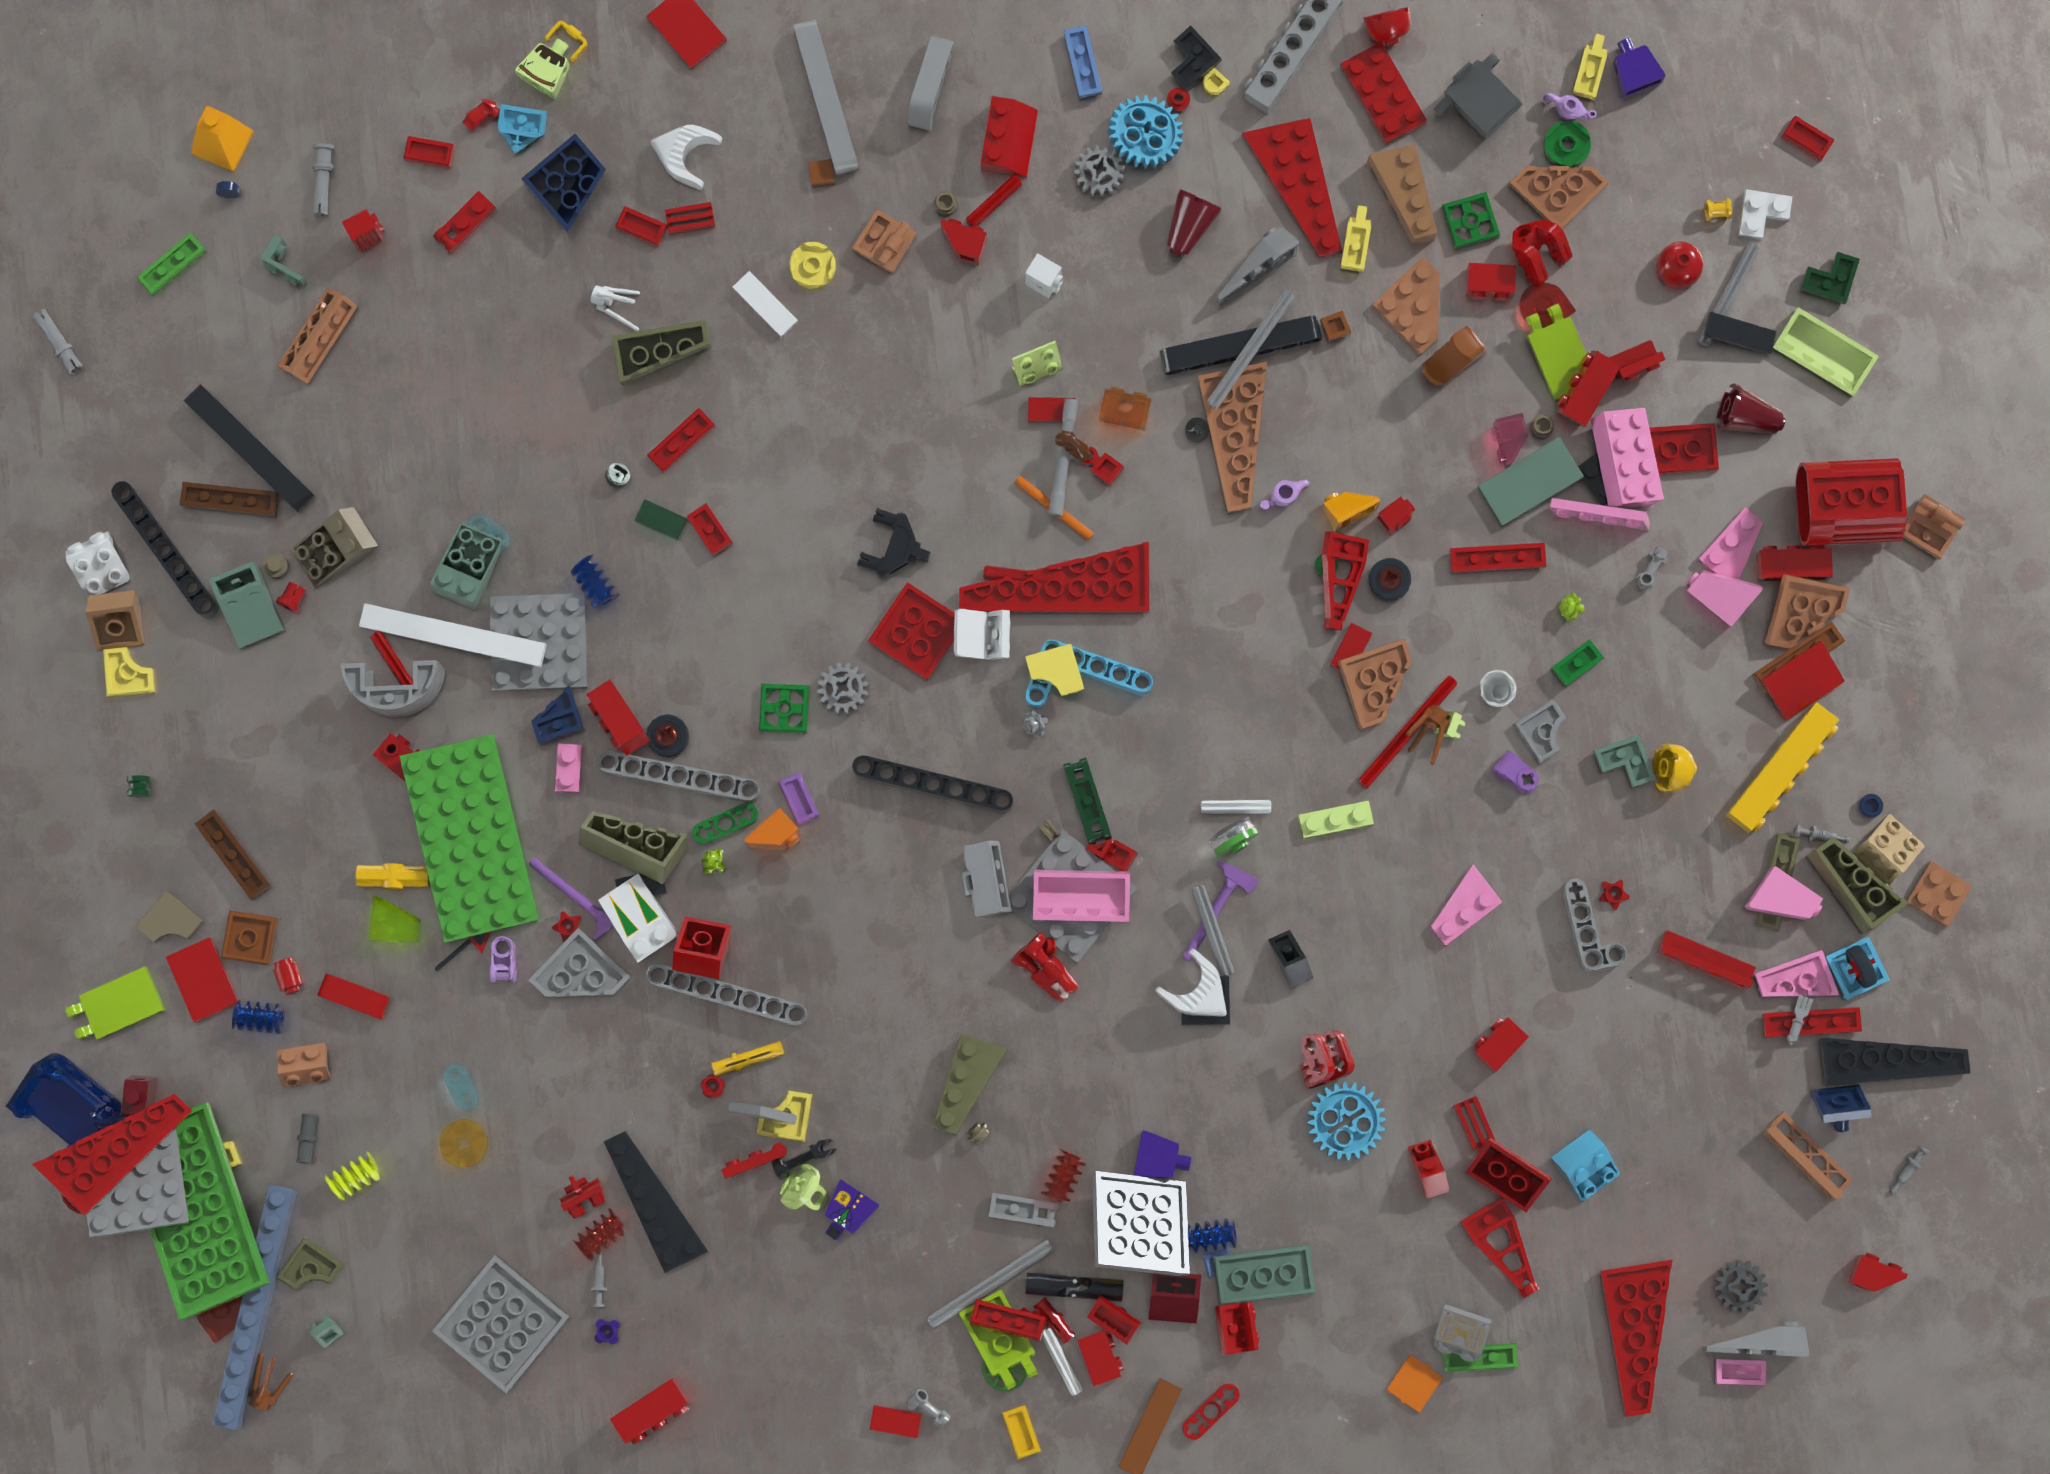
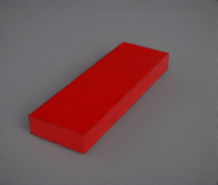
[647,408,715,473]
[970,1299,1047,1342]

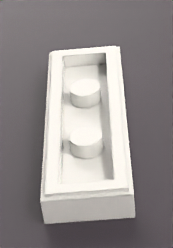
[732,271,798,338]

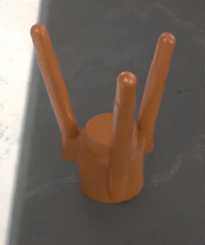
[1406,705,1449,765]
[248,1354,293,1411]

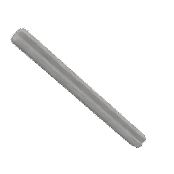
[1207,290,1294,409]
[927,1240,1053,1328]

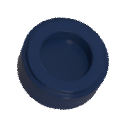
[216,181,240,198]
[1858,794,1883,818]

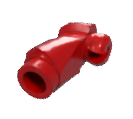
[462,99,500,131]

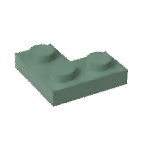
[1593,735,1656,788]

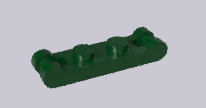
[1063,757,1112,845]

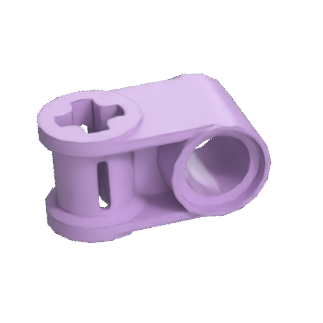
[490,936,517,983]

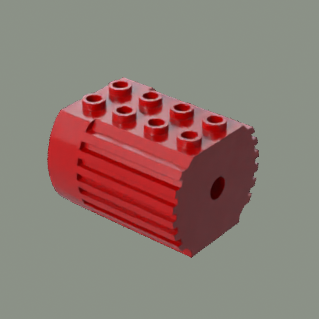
[1795,458,1907,546]

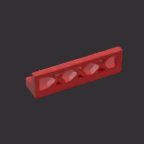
[1657,930,1756,990]

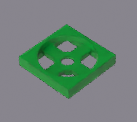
[1441,192,1500,250]
[759,683,809,734]

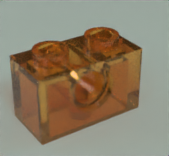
[1099,387,1151,431]

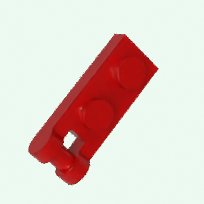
[433,191,496,253]
[721,1143,787,1179]

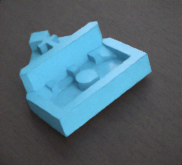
[497,104,548,154]

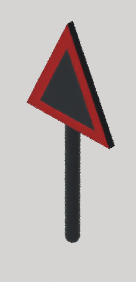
[435,932,491,971]

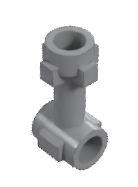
[1636,547,1669,590]
[906,1389,951,1428]

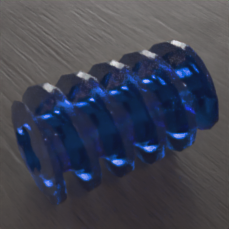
[571,554,620,608]
[232,1000,285,1034]
[1188,1218,1237,1253]

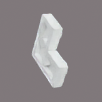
[1738,189,1792,240]

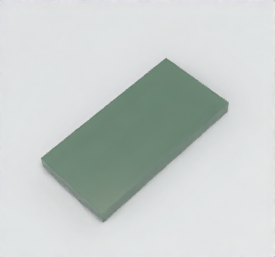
[1478,437,1584,527]
[1213,1245,1316,1305]

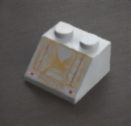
[1433,1304,1492,1362]

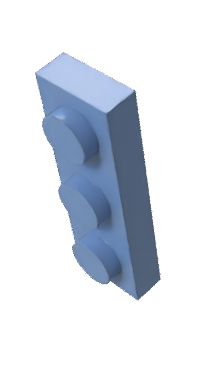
[1064,25,1102,99]

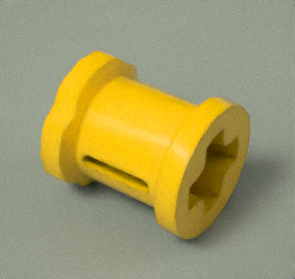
[1704,198,1732,221]

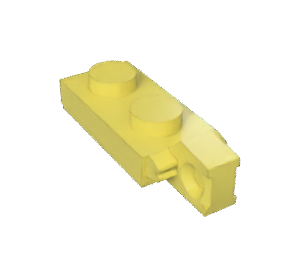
[1572,34,1607,100]
[1340,205,1372,272]

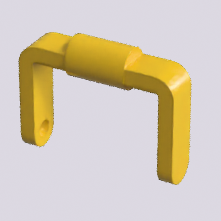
[544,21,588,63]

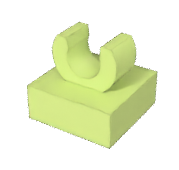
[1433,711,1465,738]

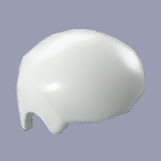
[1480,670,1517,708]

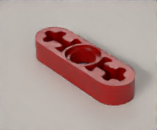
[1182,1383,1240,1440]

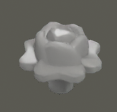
[1023,710,1048,738]

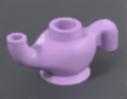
[1543,93,1597,122]
[1260,480,1309,510]

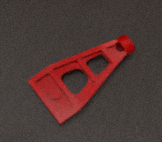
[1322,531,1369,631]
[1460,1197,1540,1299]

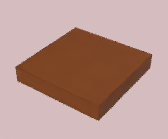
[221,910,278,966]

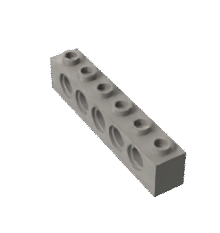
[1243,0,1344,114]

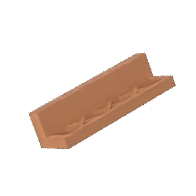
[277,288,358,384]
[1763,1111,1853,1201]

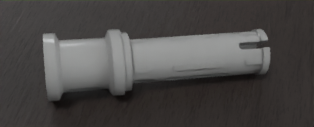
[312,143,334,216]

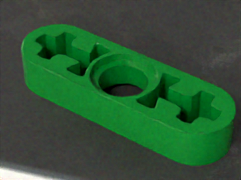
[692,803,758,845]

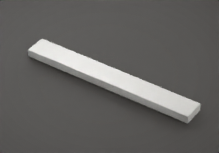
[359,603,547,667]

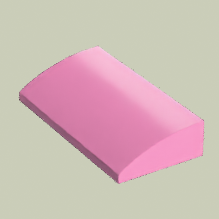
[1033,870,1130,922]

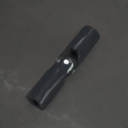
[1025,1273,1124,1302]

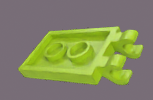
[1526,304,1586,400]
[65,966,165,1041]
[959,1290,1038,1390]

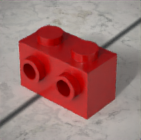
[372,733,420,781]

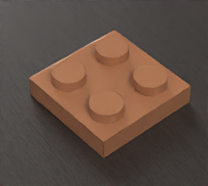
[1906,861,1972,927]

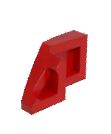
[1085,839,1138,871]

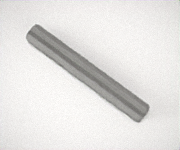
[1192,885,1234,976]

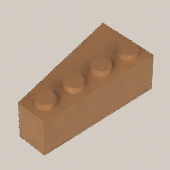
[1368,144,1437,245]

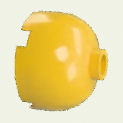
[1652,744,1697,792]

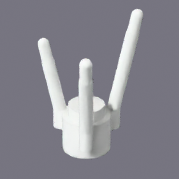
[591,285,640,332]

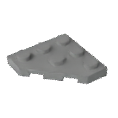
[528,928,631,997]

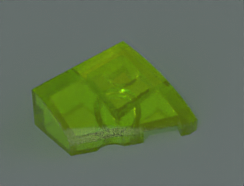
[369,896,421,943]

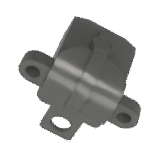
[1434,52,1522,138]

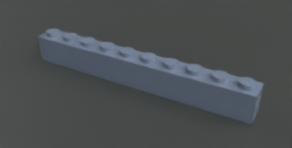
[212,1184,298,1430]

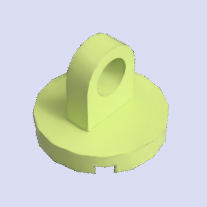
[780,1164,827,1210]

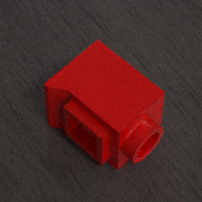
[1377,496,1415,536]

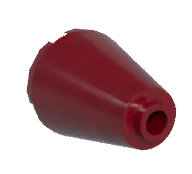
[1166,189,1221,257]
[1716,383,1786,434]

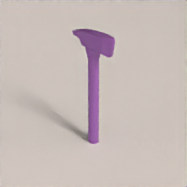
[529,857,613,941]
[1182,861,1259,961]

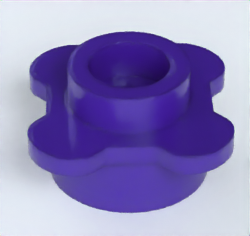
[594,1319,620,1344]

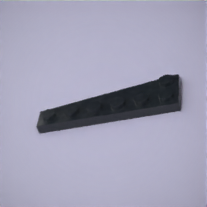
[1820,1038,1971,1086]
[603,1131,708,1273]

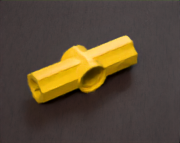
[356,863,430,889]

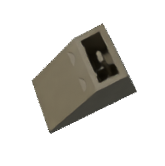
[290,507,378,588]

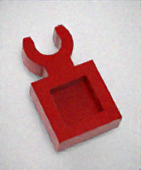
[1083,446,1125,486]

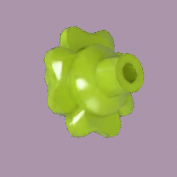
[1559,593,1584,622]
[701,849,726,874]

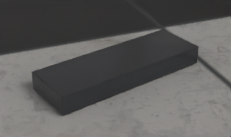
[1703,312,1776,355]

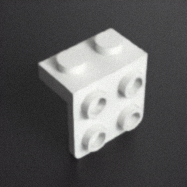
[65,531,130,598]
[954,609,1010,661]

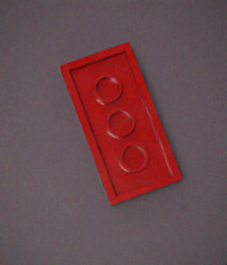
[1340,42,1427,145]

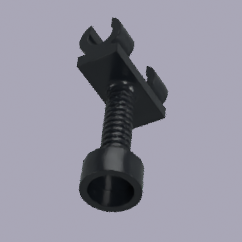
[772,1139,837,1179]

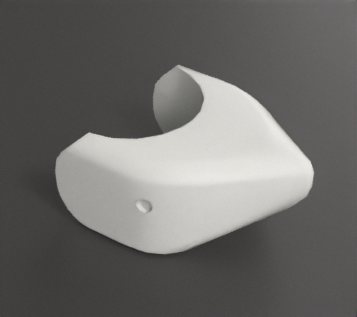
[651,125,723,190]
[1155,948,1227,1017]

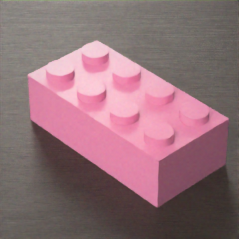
[1591,408,1664,509]

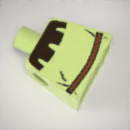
[515,39,570,99]

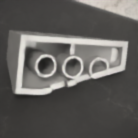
[1217,226,1299,306]
[1703,1321,1809,1357]

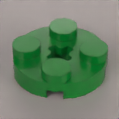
[1543,121,1591,167]

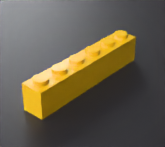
[1725,702,1839,833]

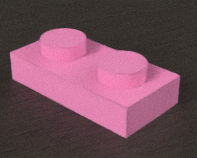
[555,744,583,793]
[1715,1359,1766,1385]

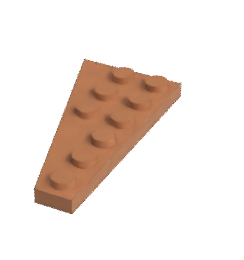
[1198,362,1267,514]

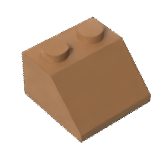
[86,590,144,651]

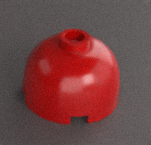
[1363,7,1411,46]
[1656,241,1704,290]

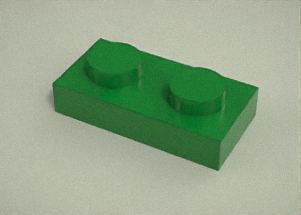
[1551,639,1604,687]

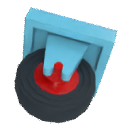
[1825,936,1890,1001]

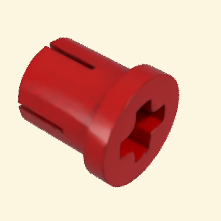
[275,582,306,613]

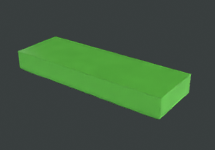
[136,232,207,296]
[1443,1343,1518,1372]

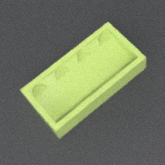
[1773,307,1879,397]

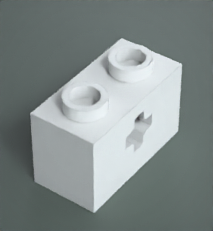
[1025,253,1063,299]

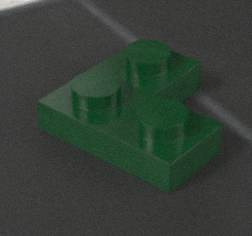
[1800,252,1860,304]

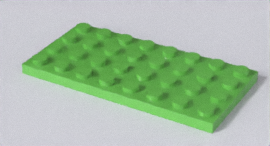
[399,734,539,943]
[150,1102,270,1321]

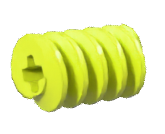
[325,1152,380,1200]

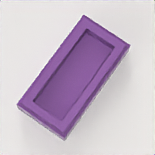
[778,772,819,826]

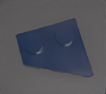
[531,686,585,745]

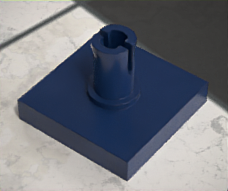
[1812,1084,1871,1132]

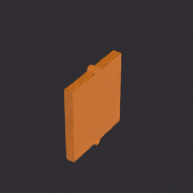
[1386,1354,1444,1413]

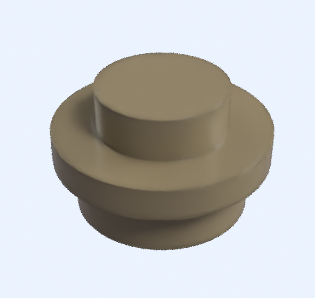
[934,191,957,215]
[1530,414,1554,438]
[263,554,288,578]
[967,1123,990,1145]

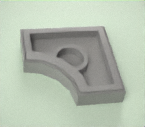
[1513,699,1567,764]
[728,1102,797,1124]

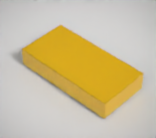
[1002,1405,1041,1459]

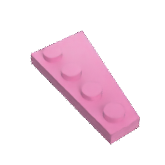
[1550,498,1650,531]

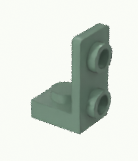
[260,234,306,286]

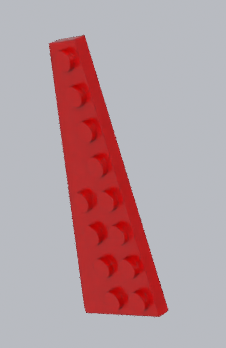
[959,542,1149,613]

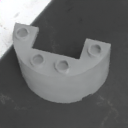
[341,660,445,718]

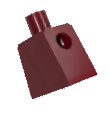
[121,1075,157,1118]

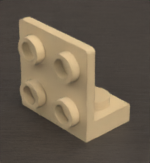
[1853,814,1925,885]

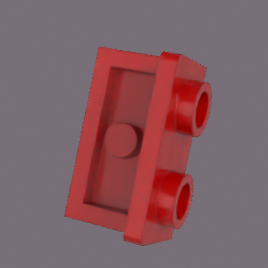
[1609,340,1666,381]
[1215,1302,1259,1355]

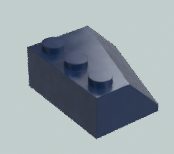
[521,134,606,233]

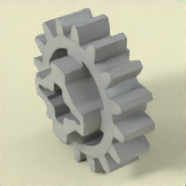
[1074,145,1125,197]
[817,662,869,714]

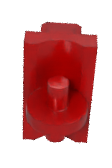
[560,1175,605,1219]

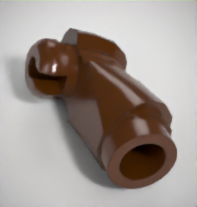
[1055,430,1091,462]

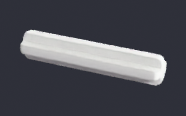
[1201,800,1271,814]
[1042,1328,1083,1396]

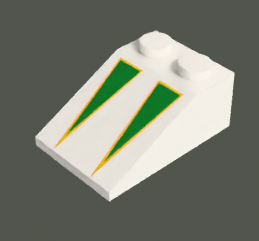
[598,873,678,962]

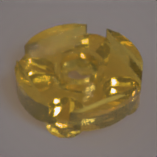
[439,1119,488,1168]

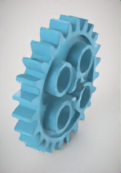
[1107,95,1184,169]
[1307,1082,1386,1161]

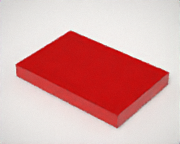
[646,0,727,70]
[1649,423,1719,475]
[1761,641,1845,720]
[166,937,239,1023]

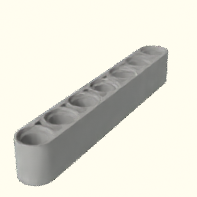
[793,19,859,176]
[597,751,761,803]
[646,964,808,1027]

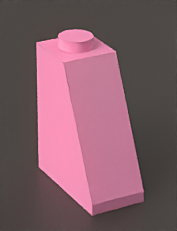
[1687,570,1763,627]
[1744,866,1823,920]

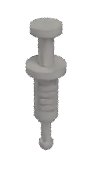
[1794,825,1850,843]
[1890,1145,1930,1194]
[591,1251,607,1308]

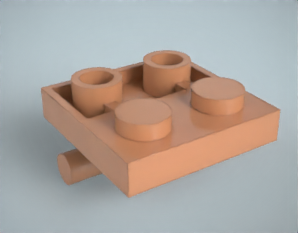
[852,209,917,274]
[1903,494,1965,560]

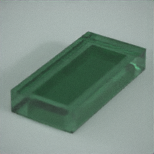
[635,499,688,541]

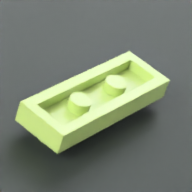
[1298,801,1374,839]

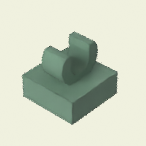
[310,1314,344,1348]

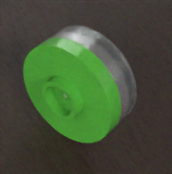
[1208,817,1259,857]

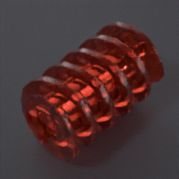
[1040,1149,1086,1203]
[573,1208,627,1261]

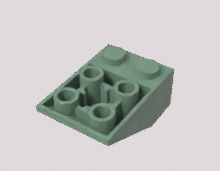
[430,522,504,610]
[209,561,284,649]

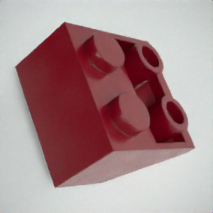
[1148,1273,1201,1324]

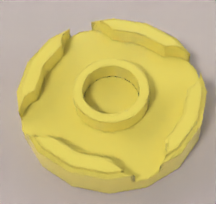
[789,242,836,289]

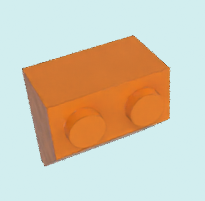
[743,808,801,850]

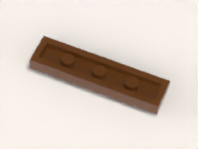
[179,482,278,517]
[195,810,271,900]

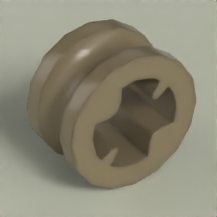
[1038,819,1061,842]

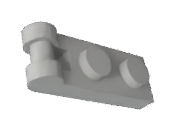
[989,1193,1059,1228]

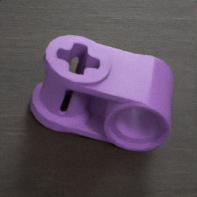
[1493,750,1539,793]

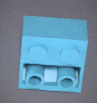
[1551,1129,1620,1202]

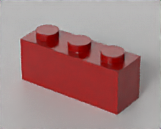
[1556,350,1621,427]
[1756,545,1833,582]
[586,679,650,756]

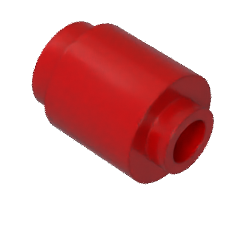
[273,958,303,995]

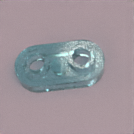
[467,513,510,552]
[443,1064,479,1110]

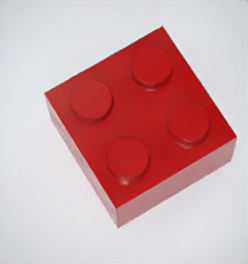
[672,916,731,980]

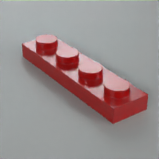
[1449,543,1547,573]
[1762,1007,1862,1038]

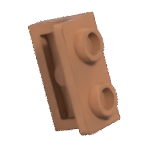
[277,1043,330,1087]

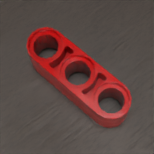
[317,973,390,1020]

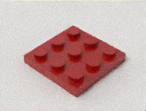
[868,582,955,681]

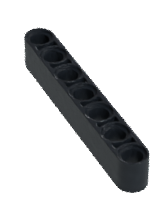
[1159,315,1322,375]
[183,384,315,512]
[111,481,219,619]
[852,755,1013,813]

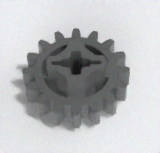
[1714,1260,1768,1313]

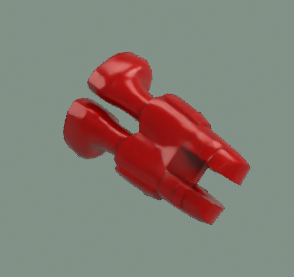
[1010,932,1079,1002]

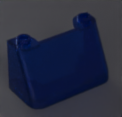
[5,1053,123,1147]

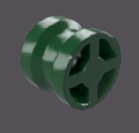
[126,775,151,797]

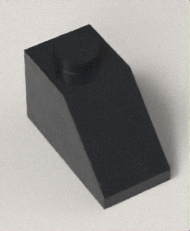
[1268,930,1313,988]

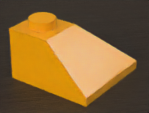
[191,105,254,173]
[1322,492,1380,532]

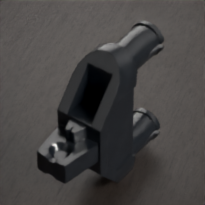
[857,507,931,578]

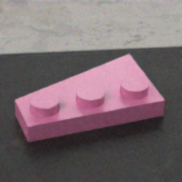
[1698,507,1763,580]
[1430,865,1502,946]
[1753,950,1839,997]

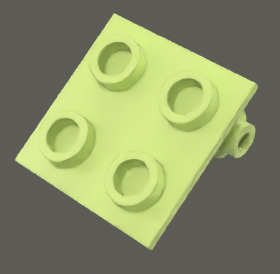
[1012,341,1063,387]

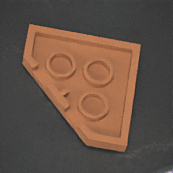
[1509,166,1609,229]
[1372,257,1439,356]
[1765,574,1850,649]
[1338,639,1412,729]

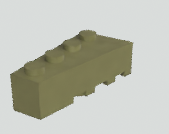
[612,320,711,385]
[579,811,688,884]
[1807,837,1908,934]
[933,1034,1008,1135]

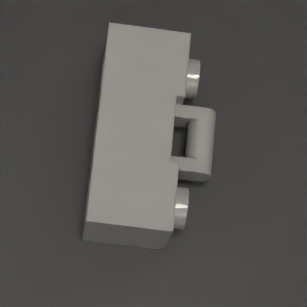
[962,841,1012,917]

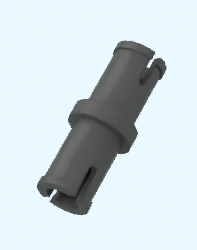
[296,1114,317,1164]

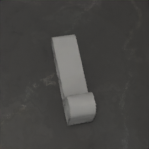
[907,36,954,131]
[1562,878,1627,972]

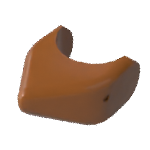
[1422,326,1488,385]

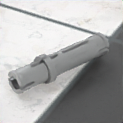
[33,309,83,374]

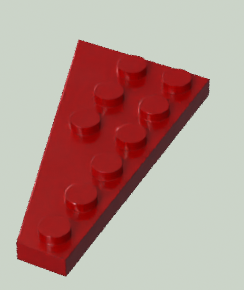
[1242,118,1342,258]
[32,1094,192,1216]
[1600,1260,1673,1417]

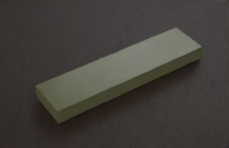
[1755,833,1801,932]

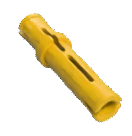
[711,1041,785,1077]

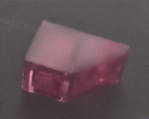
[1490,413,1529,469]

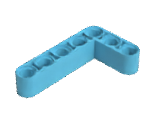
[1026,640,1153,709]

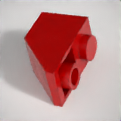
[941,218,987,264]
[1408,1139,1449,1199]
[1847,1253,1908,1292]

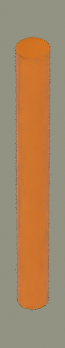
[1015,475,1094,541]

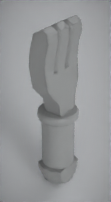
[1787,995,1813,1045]

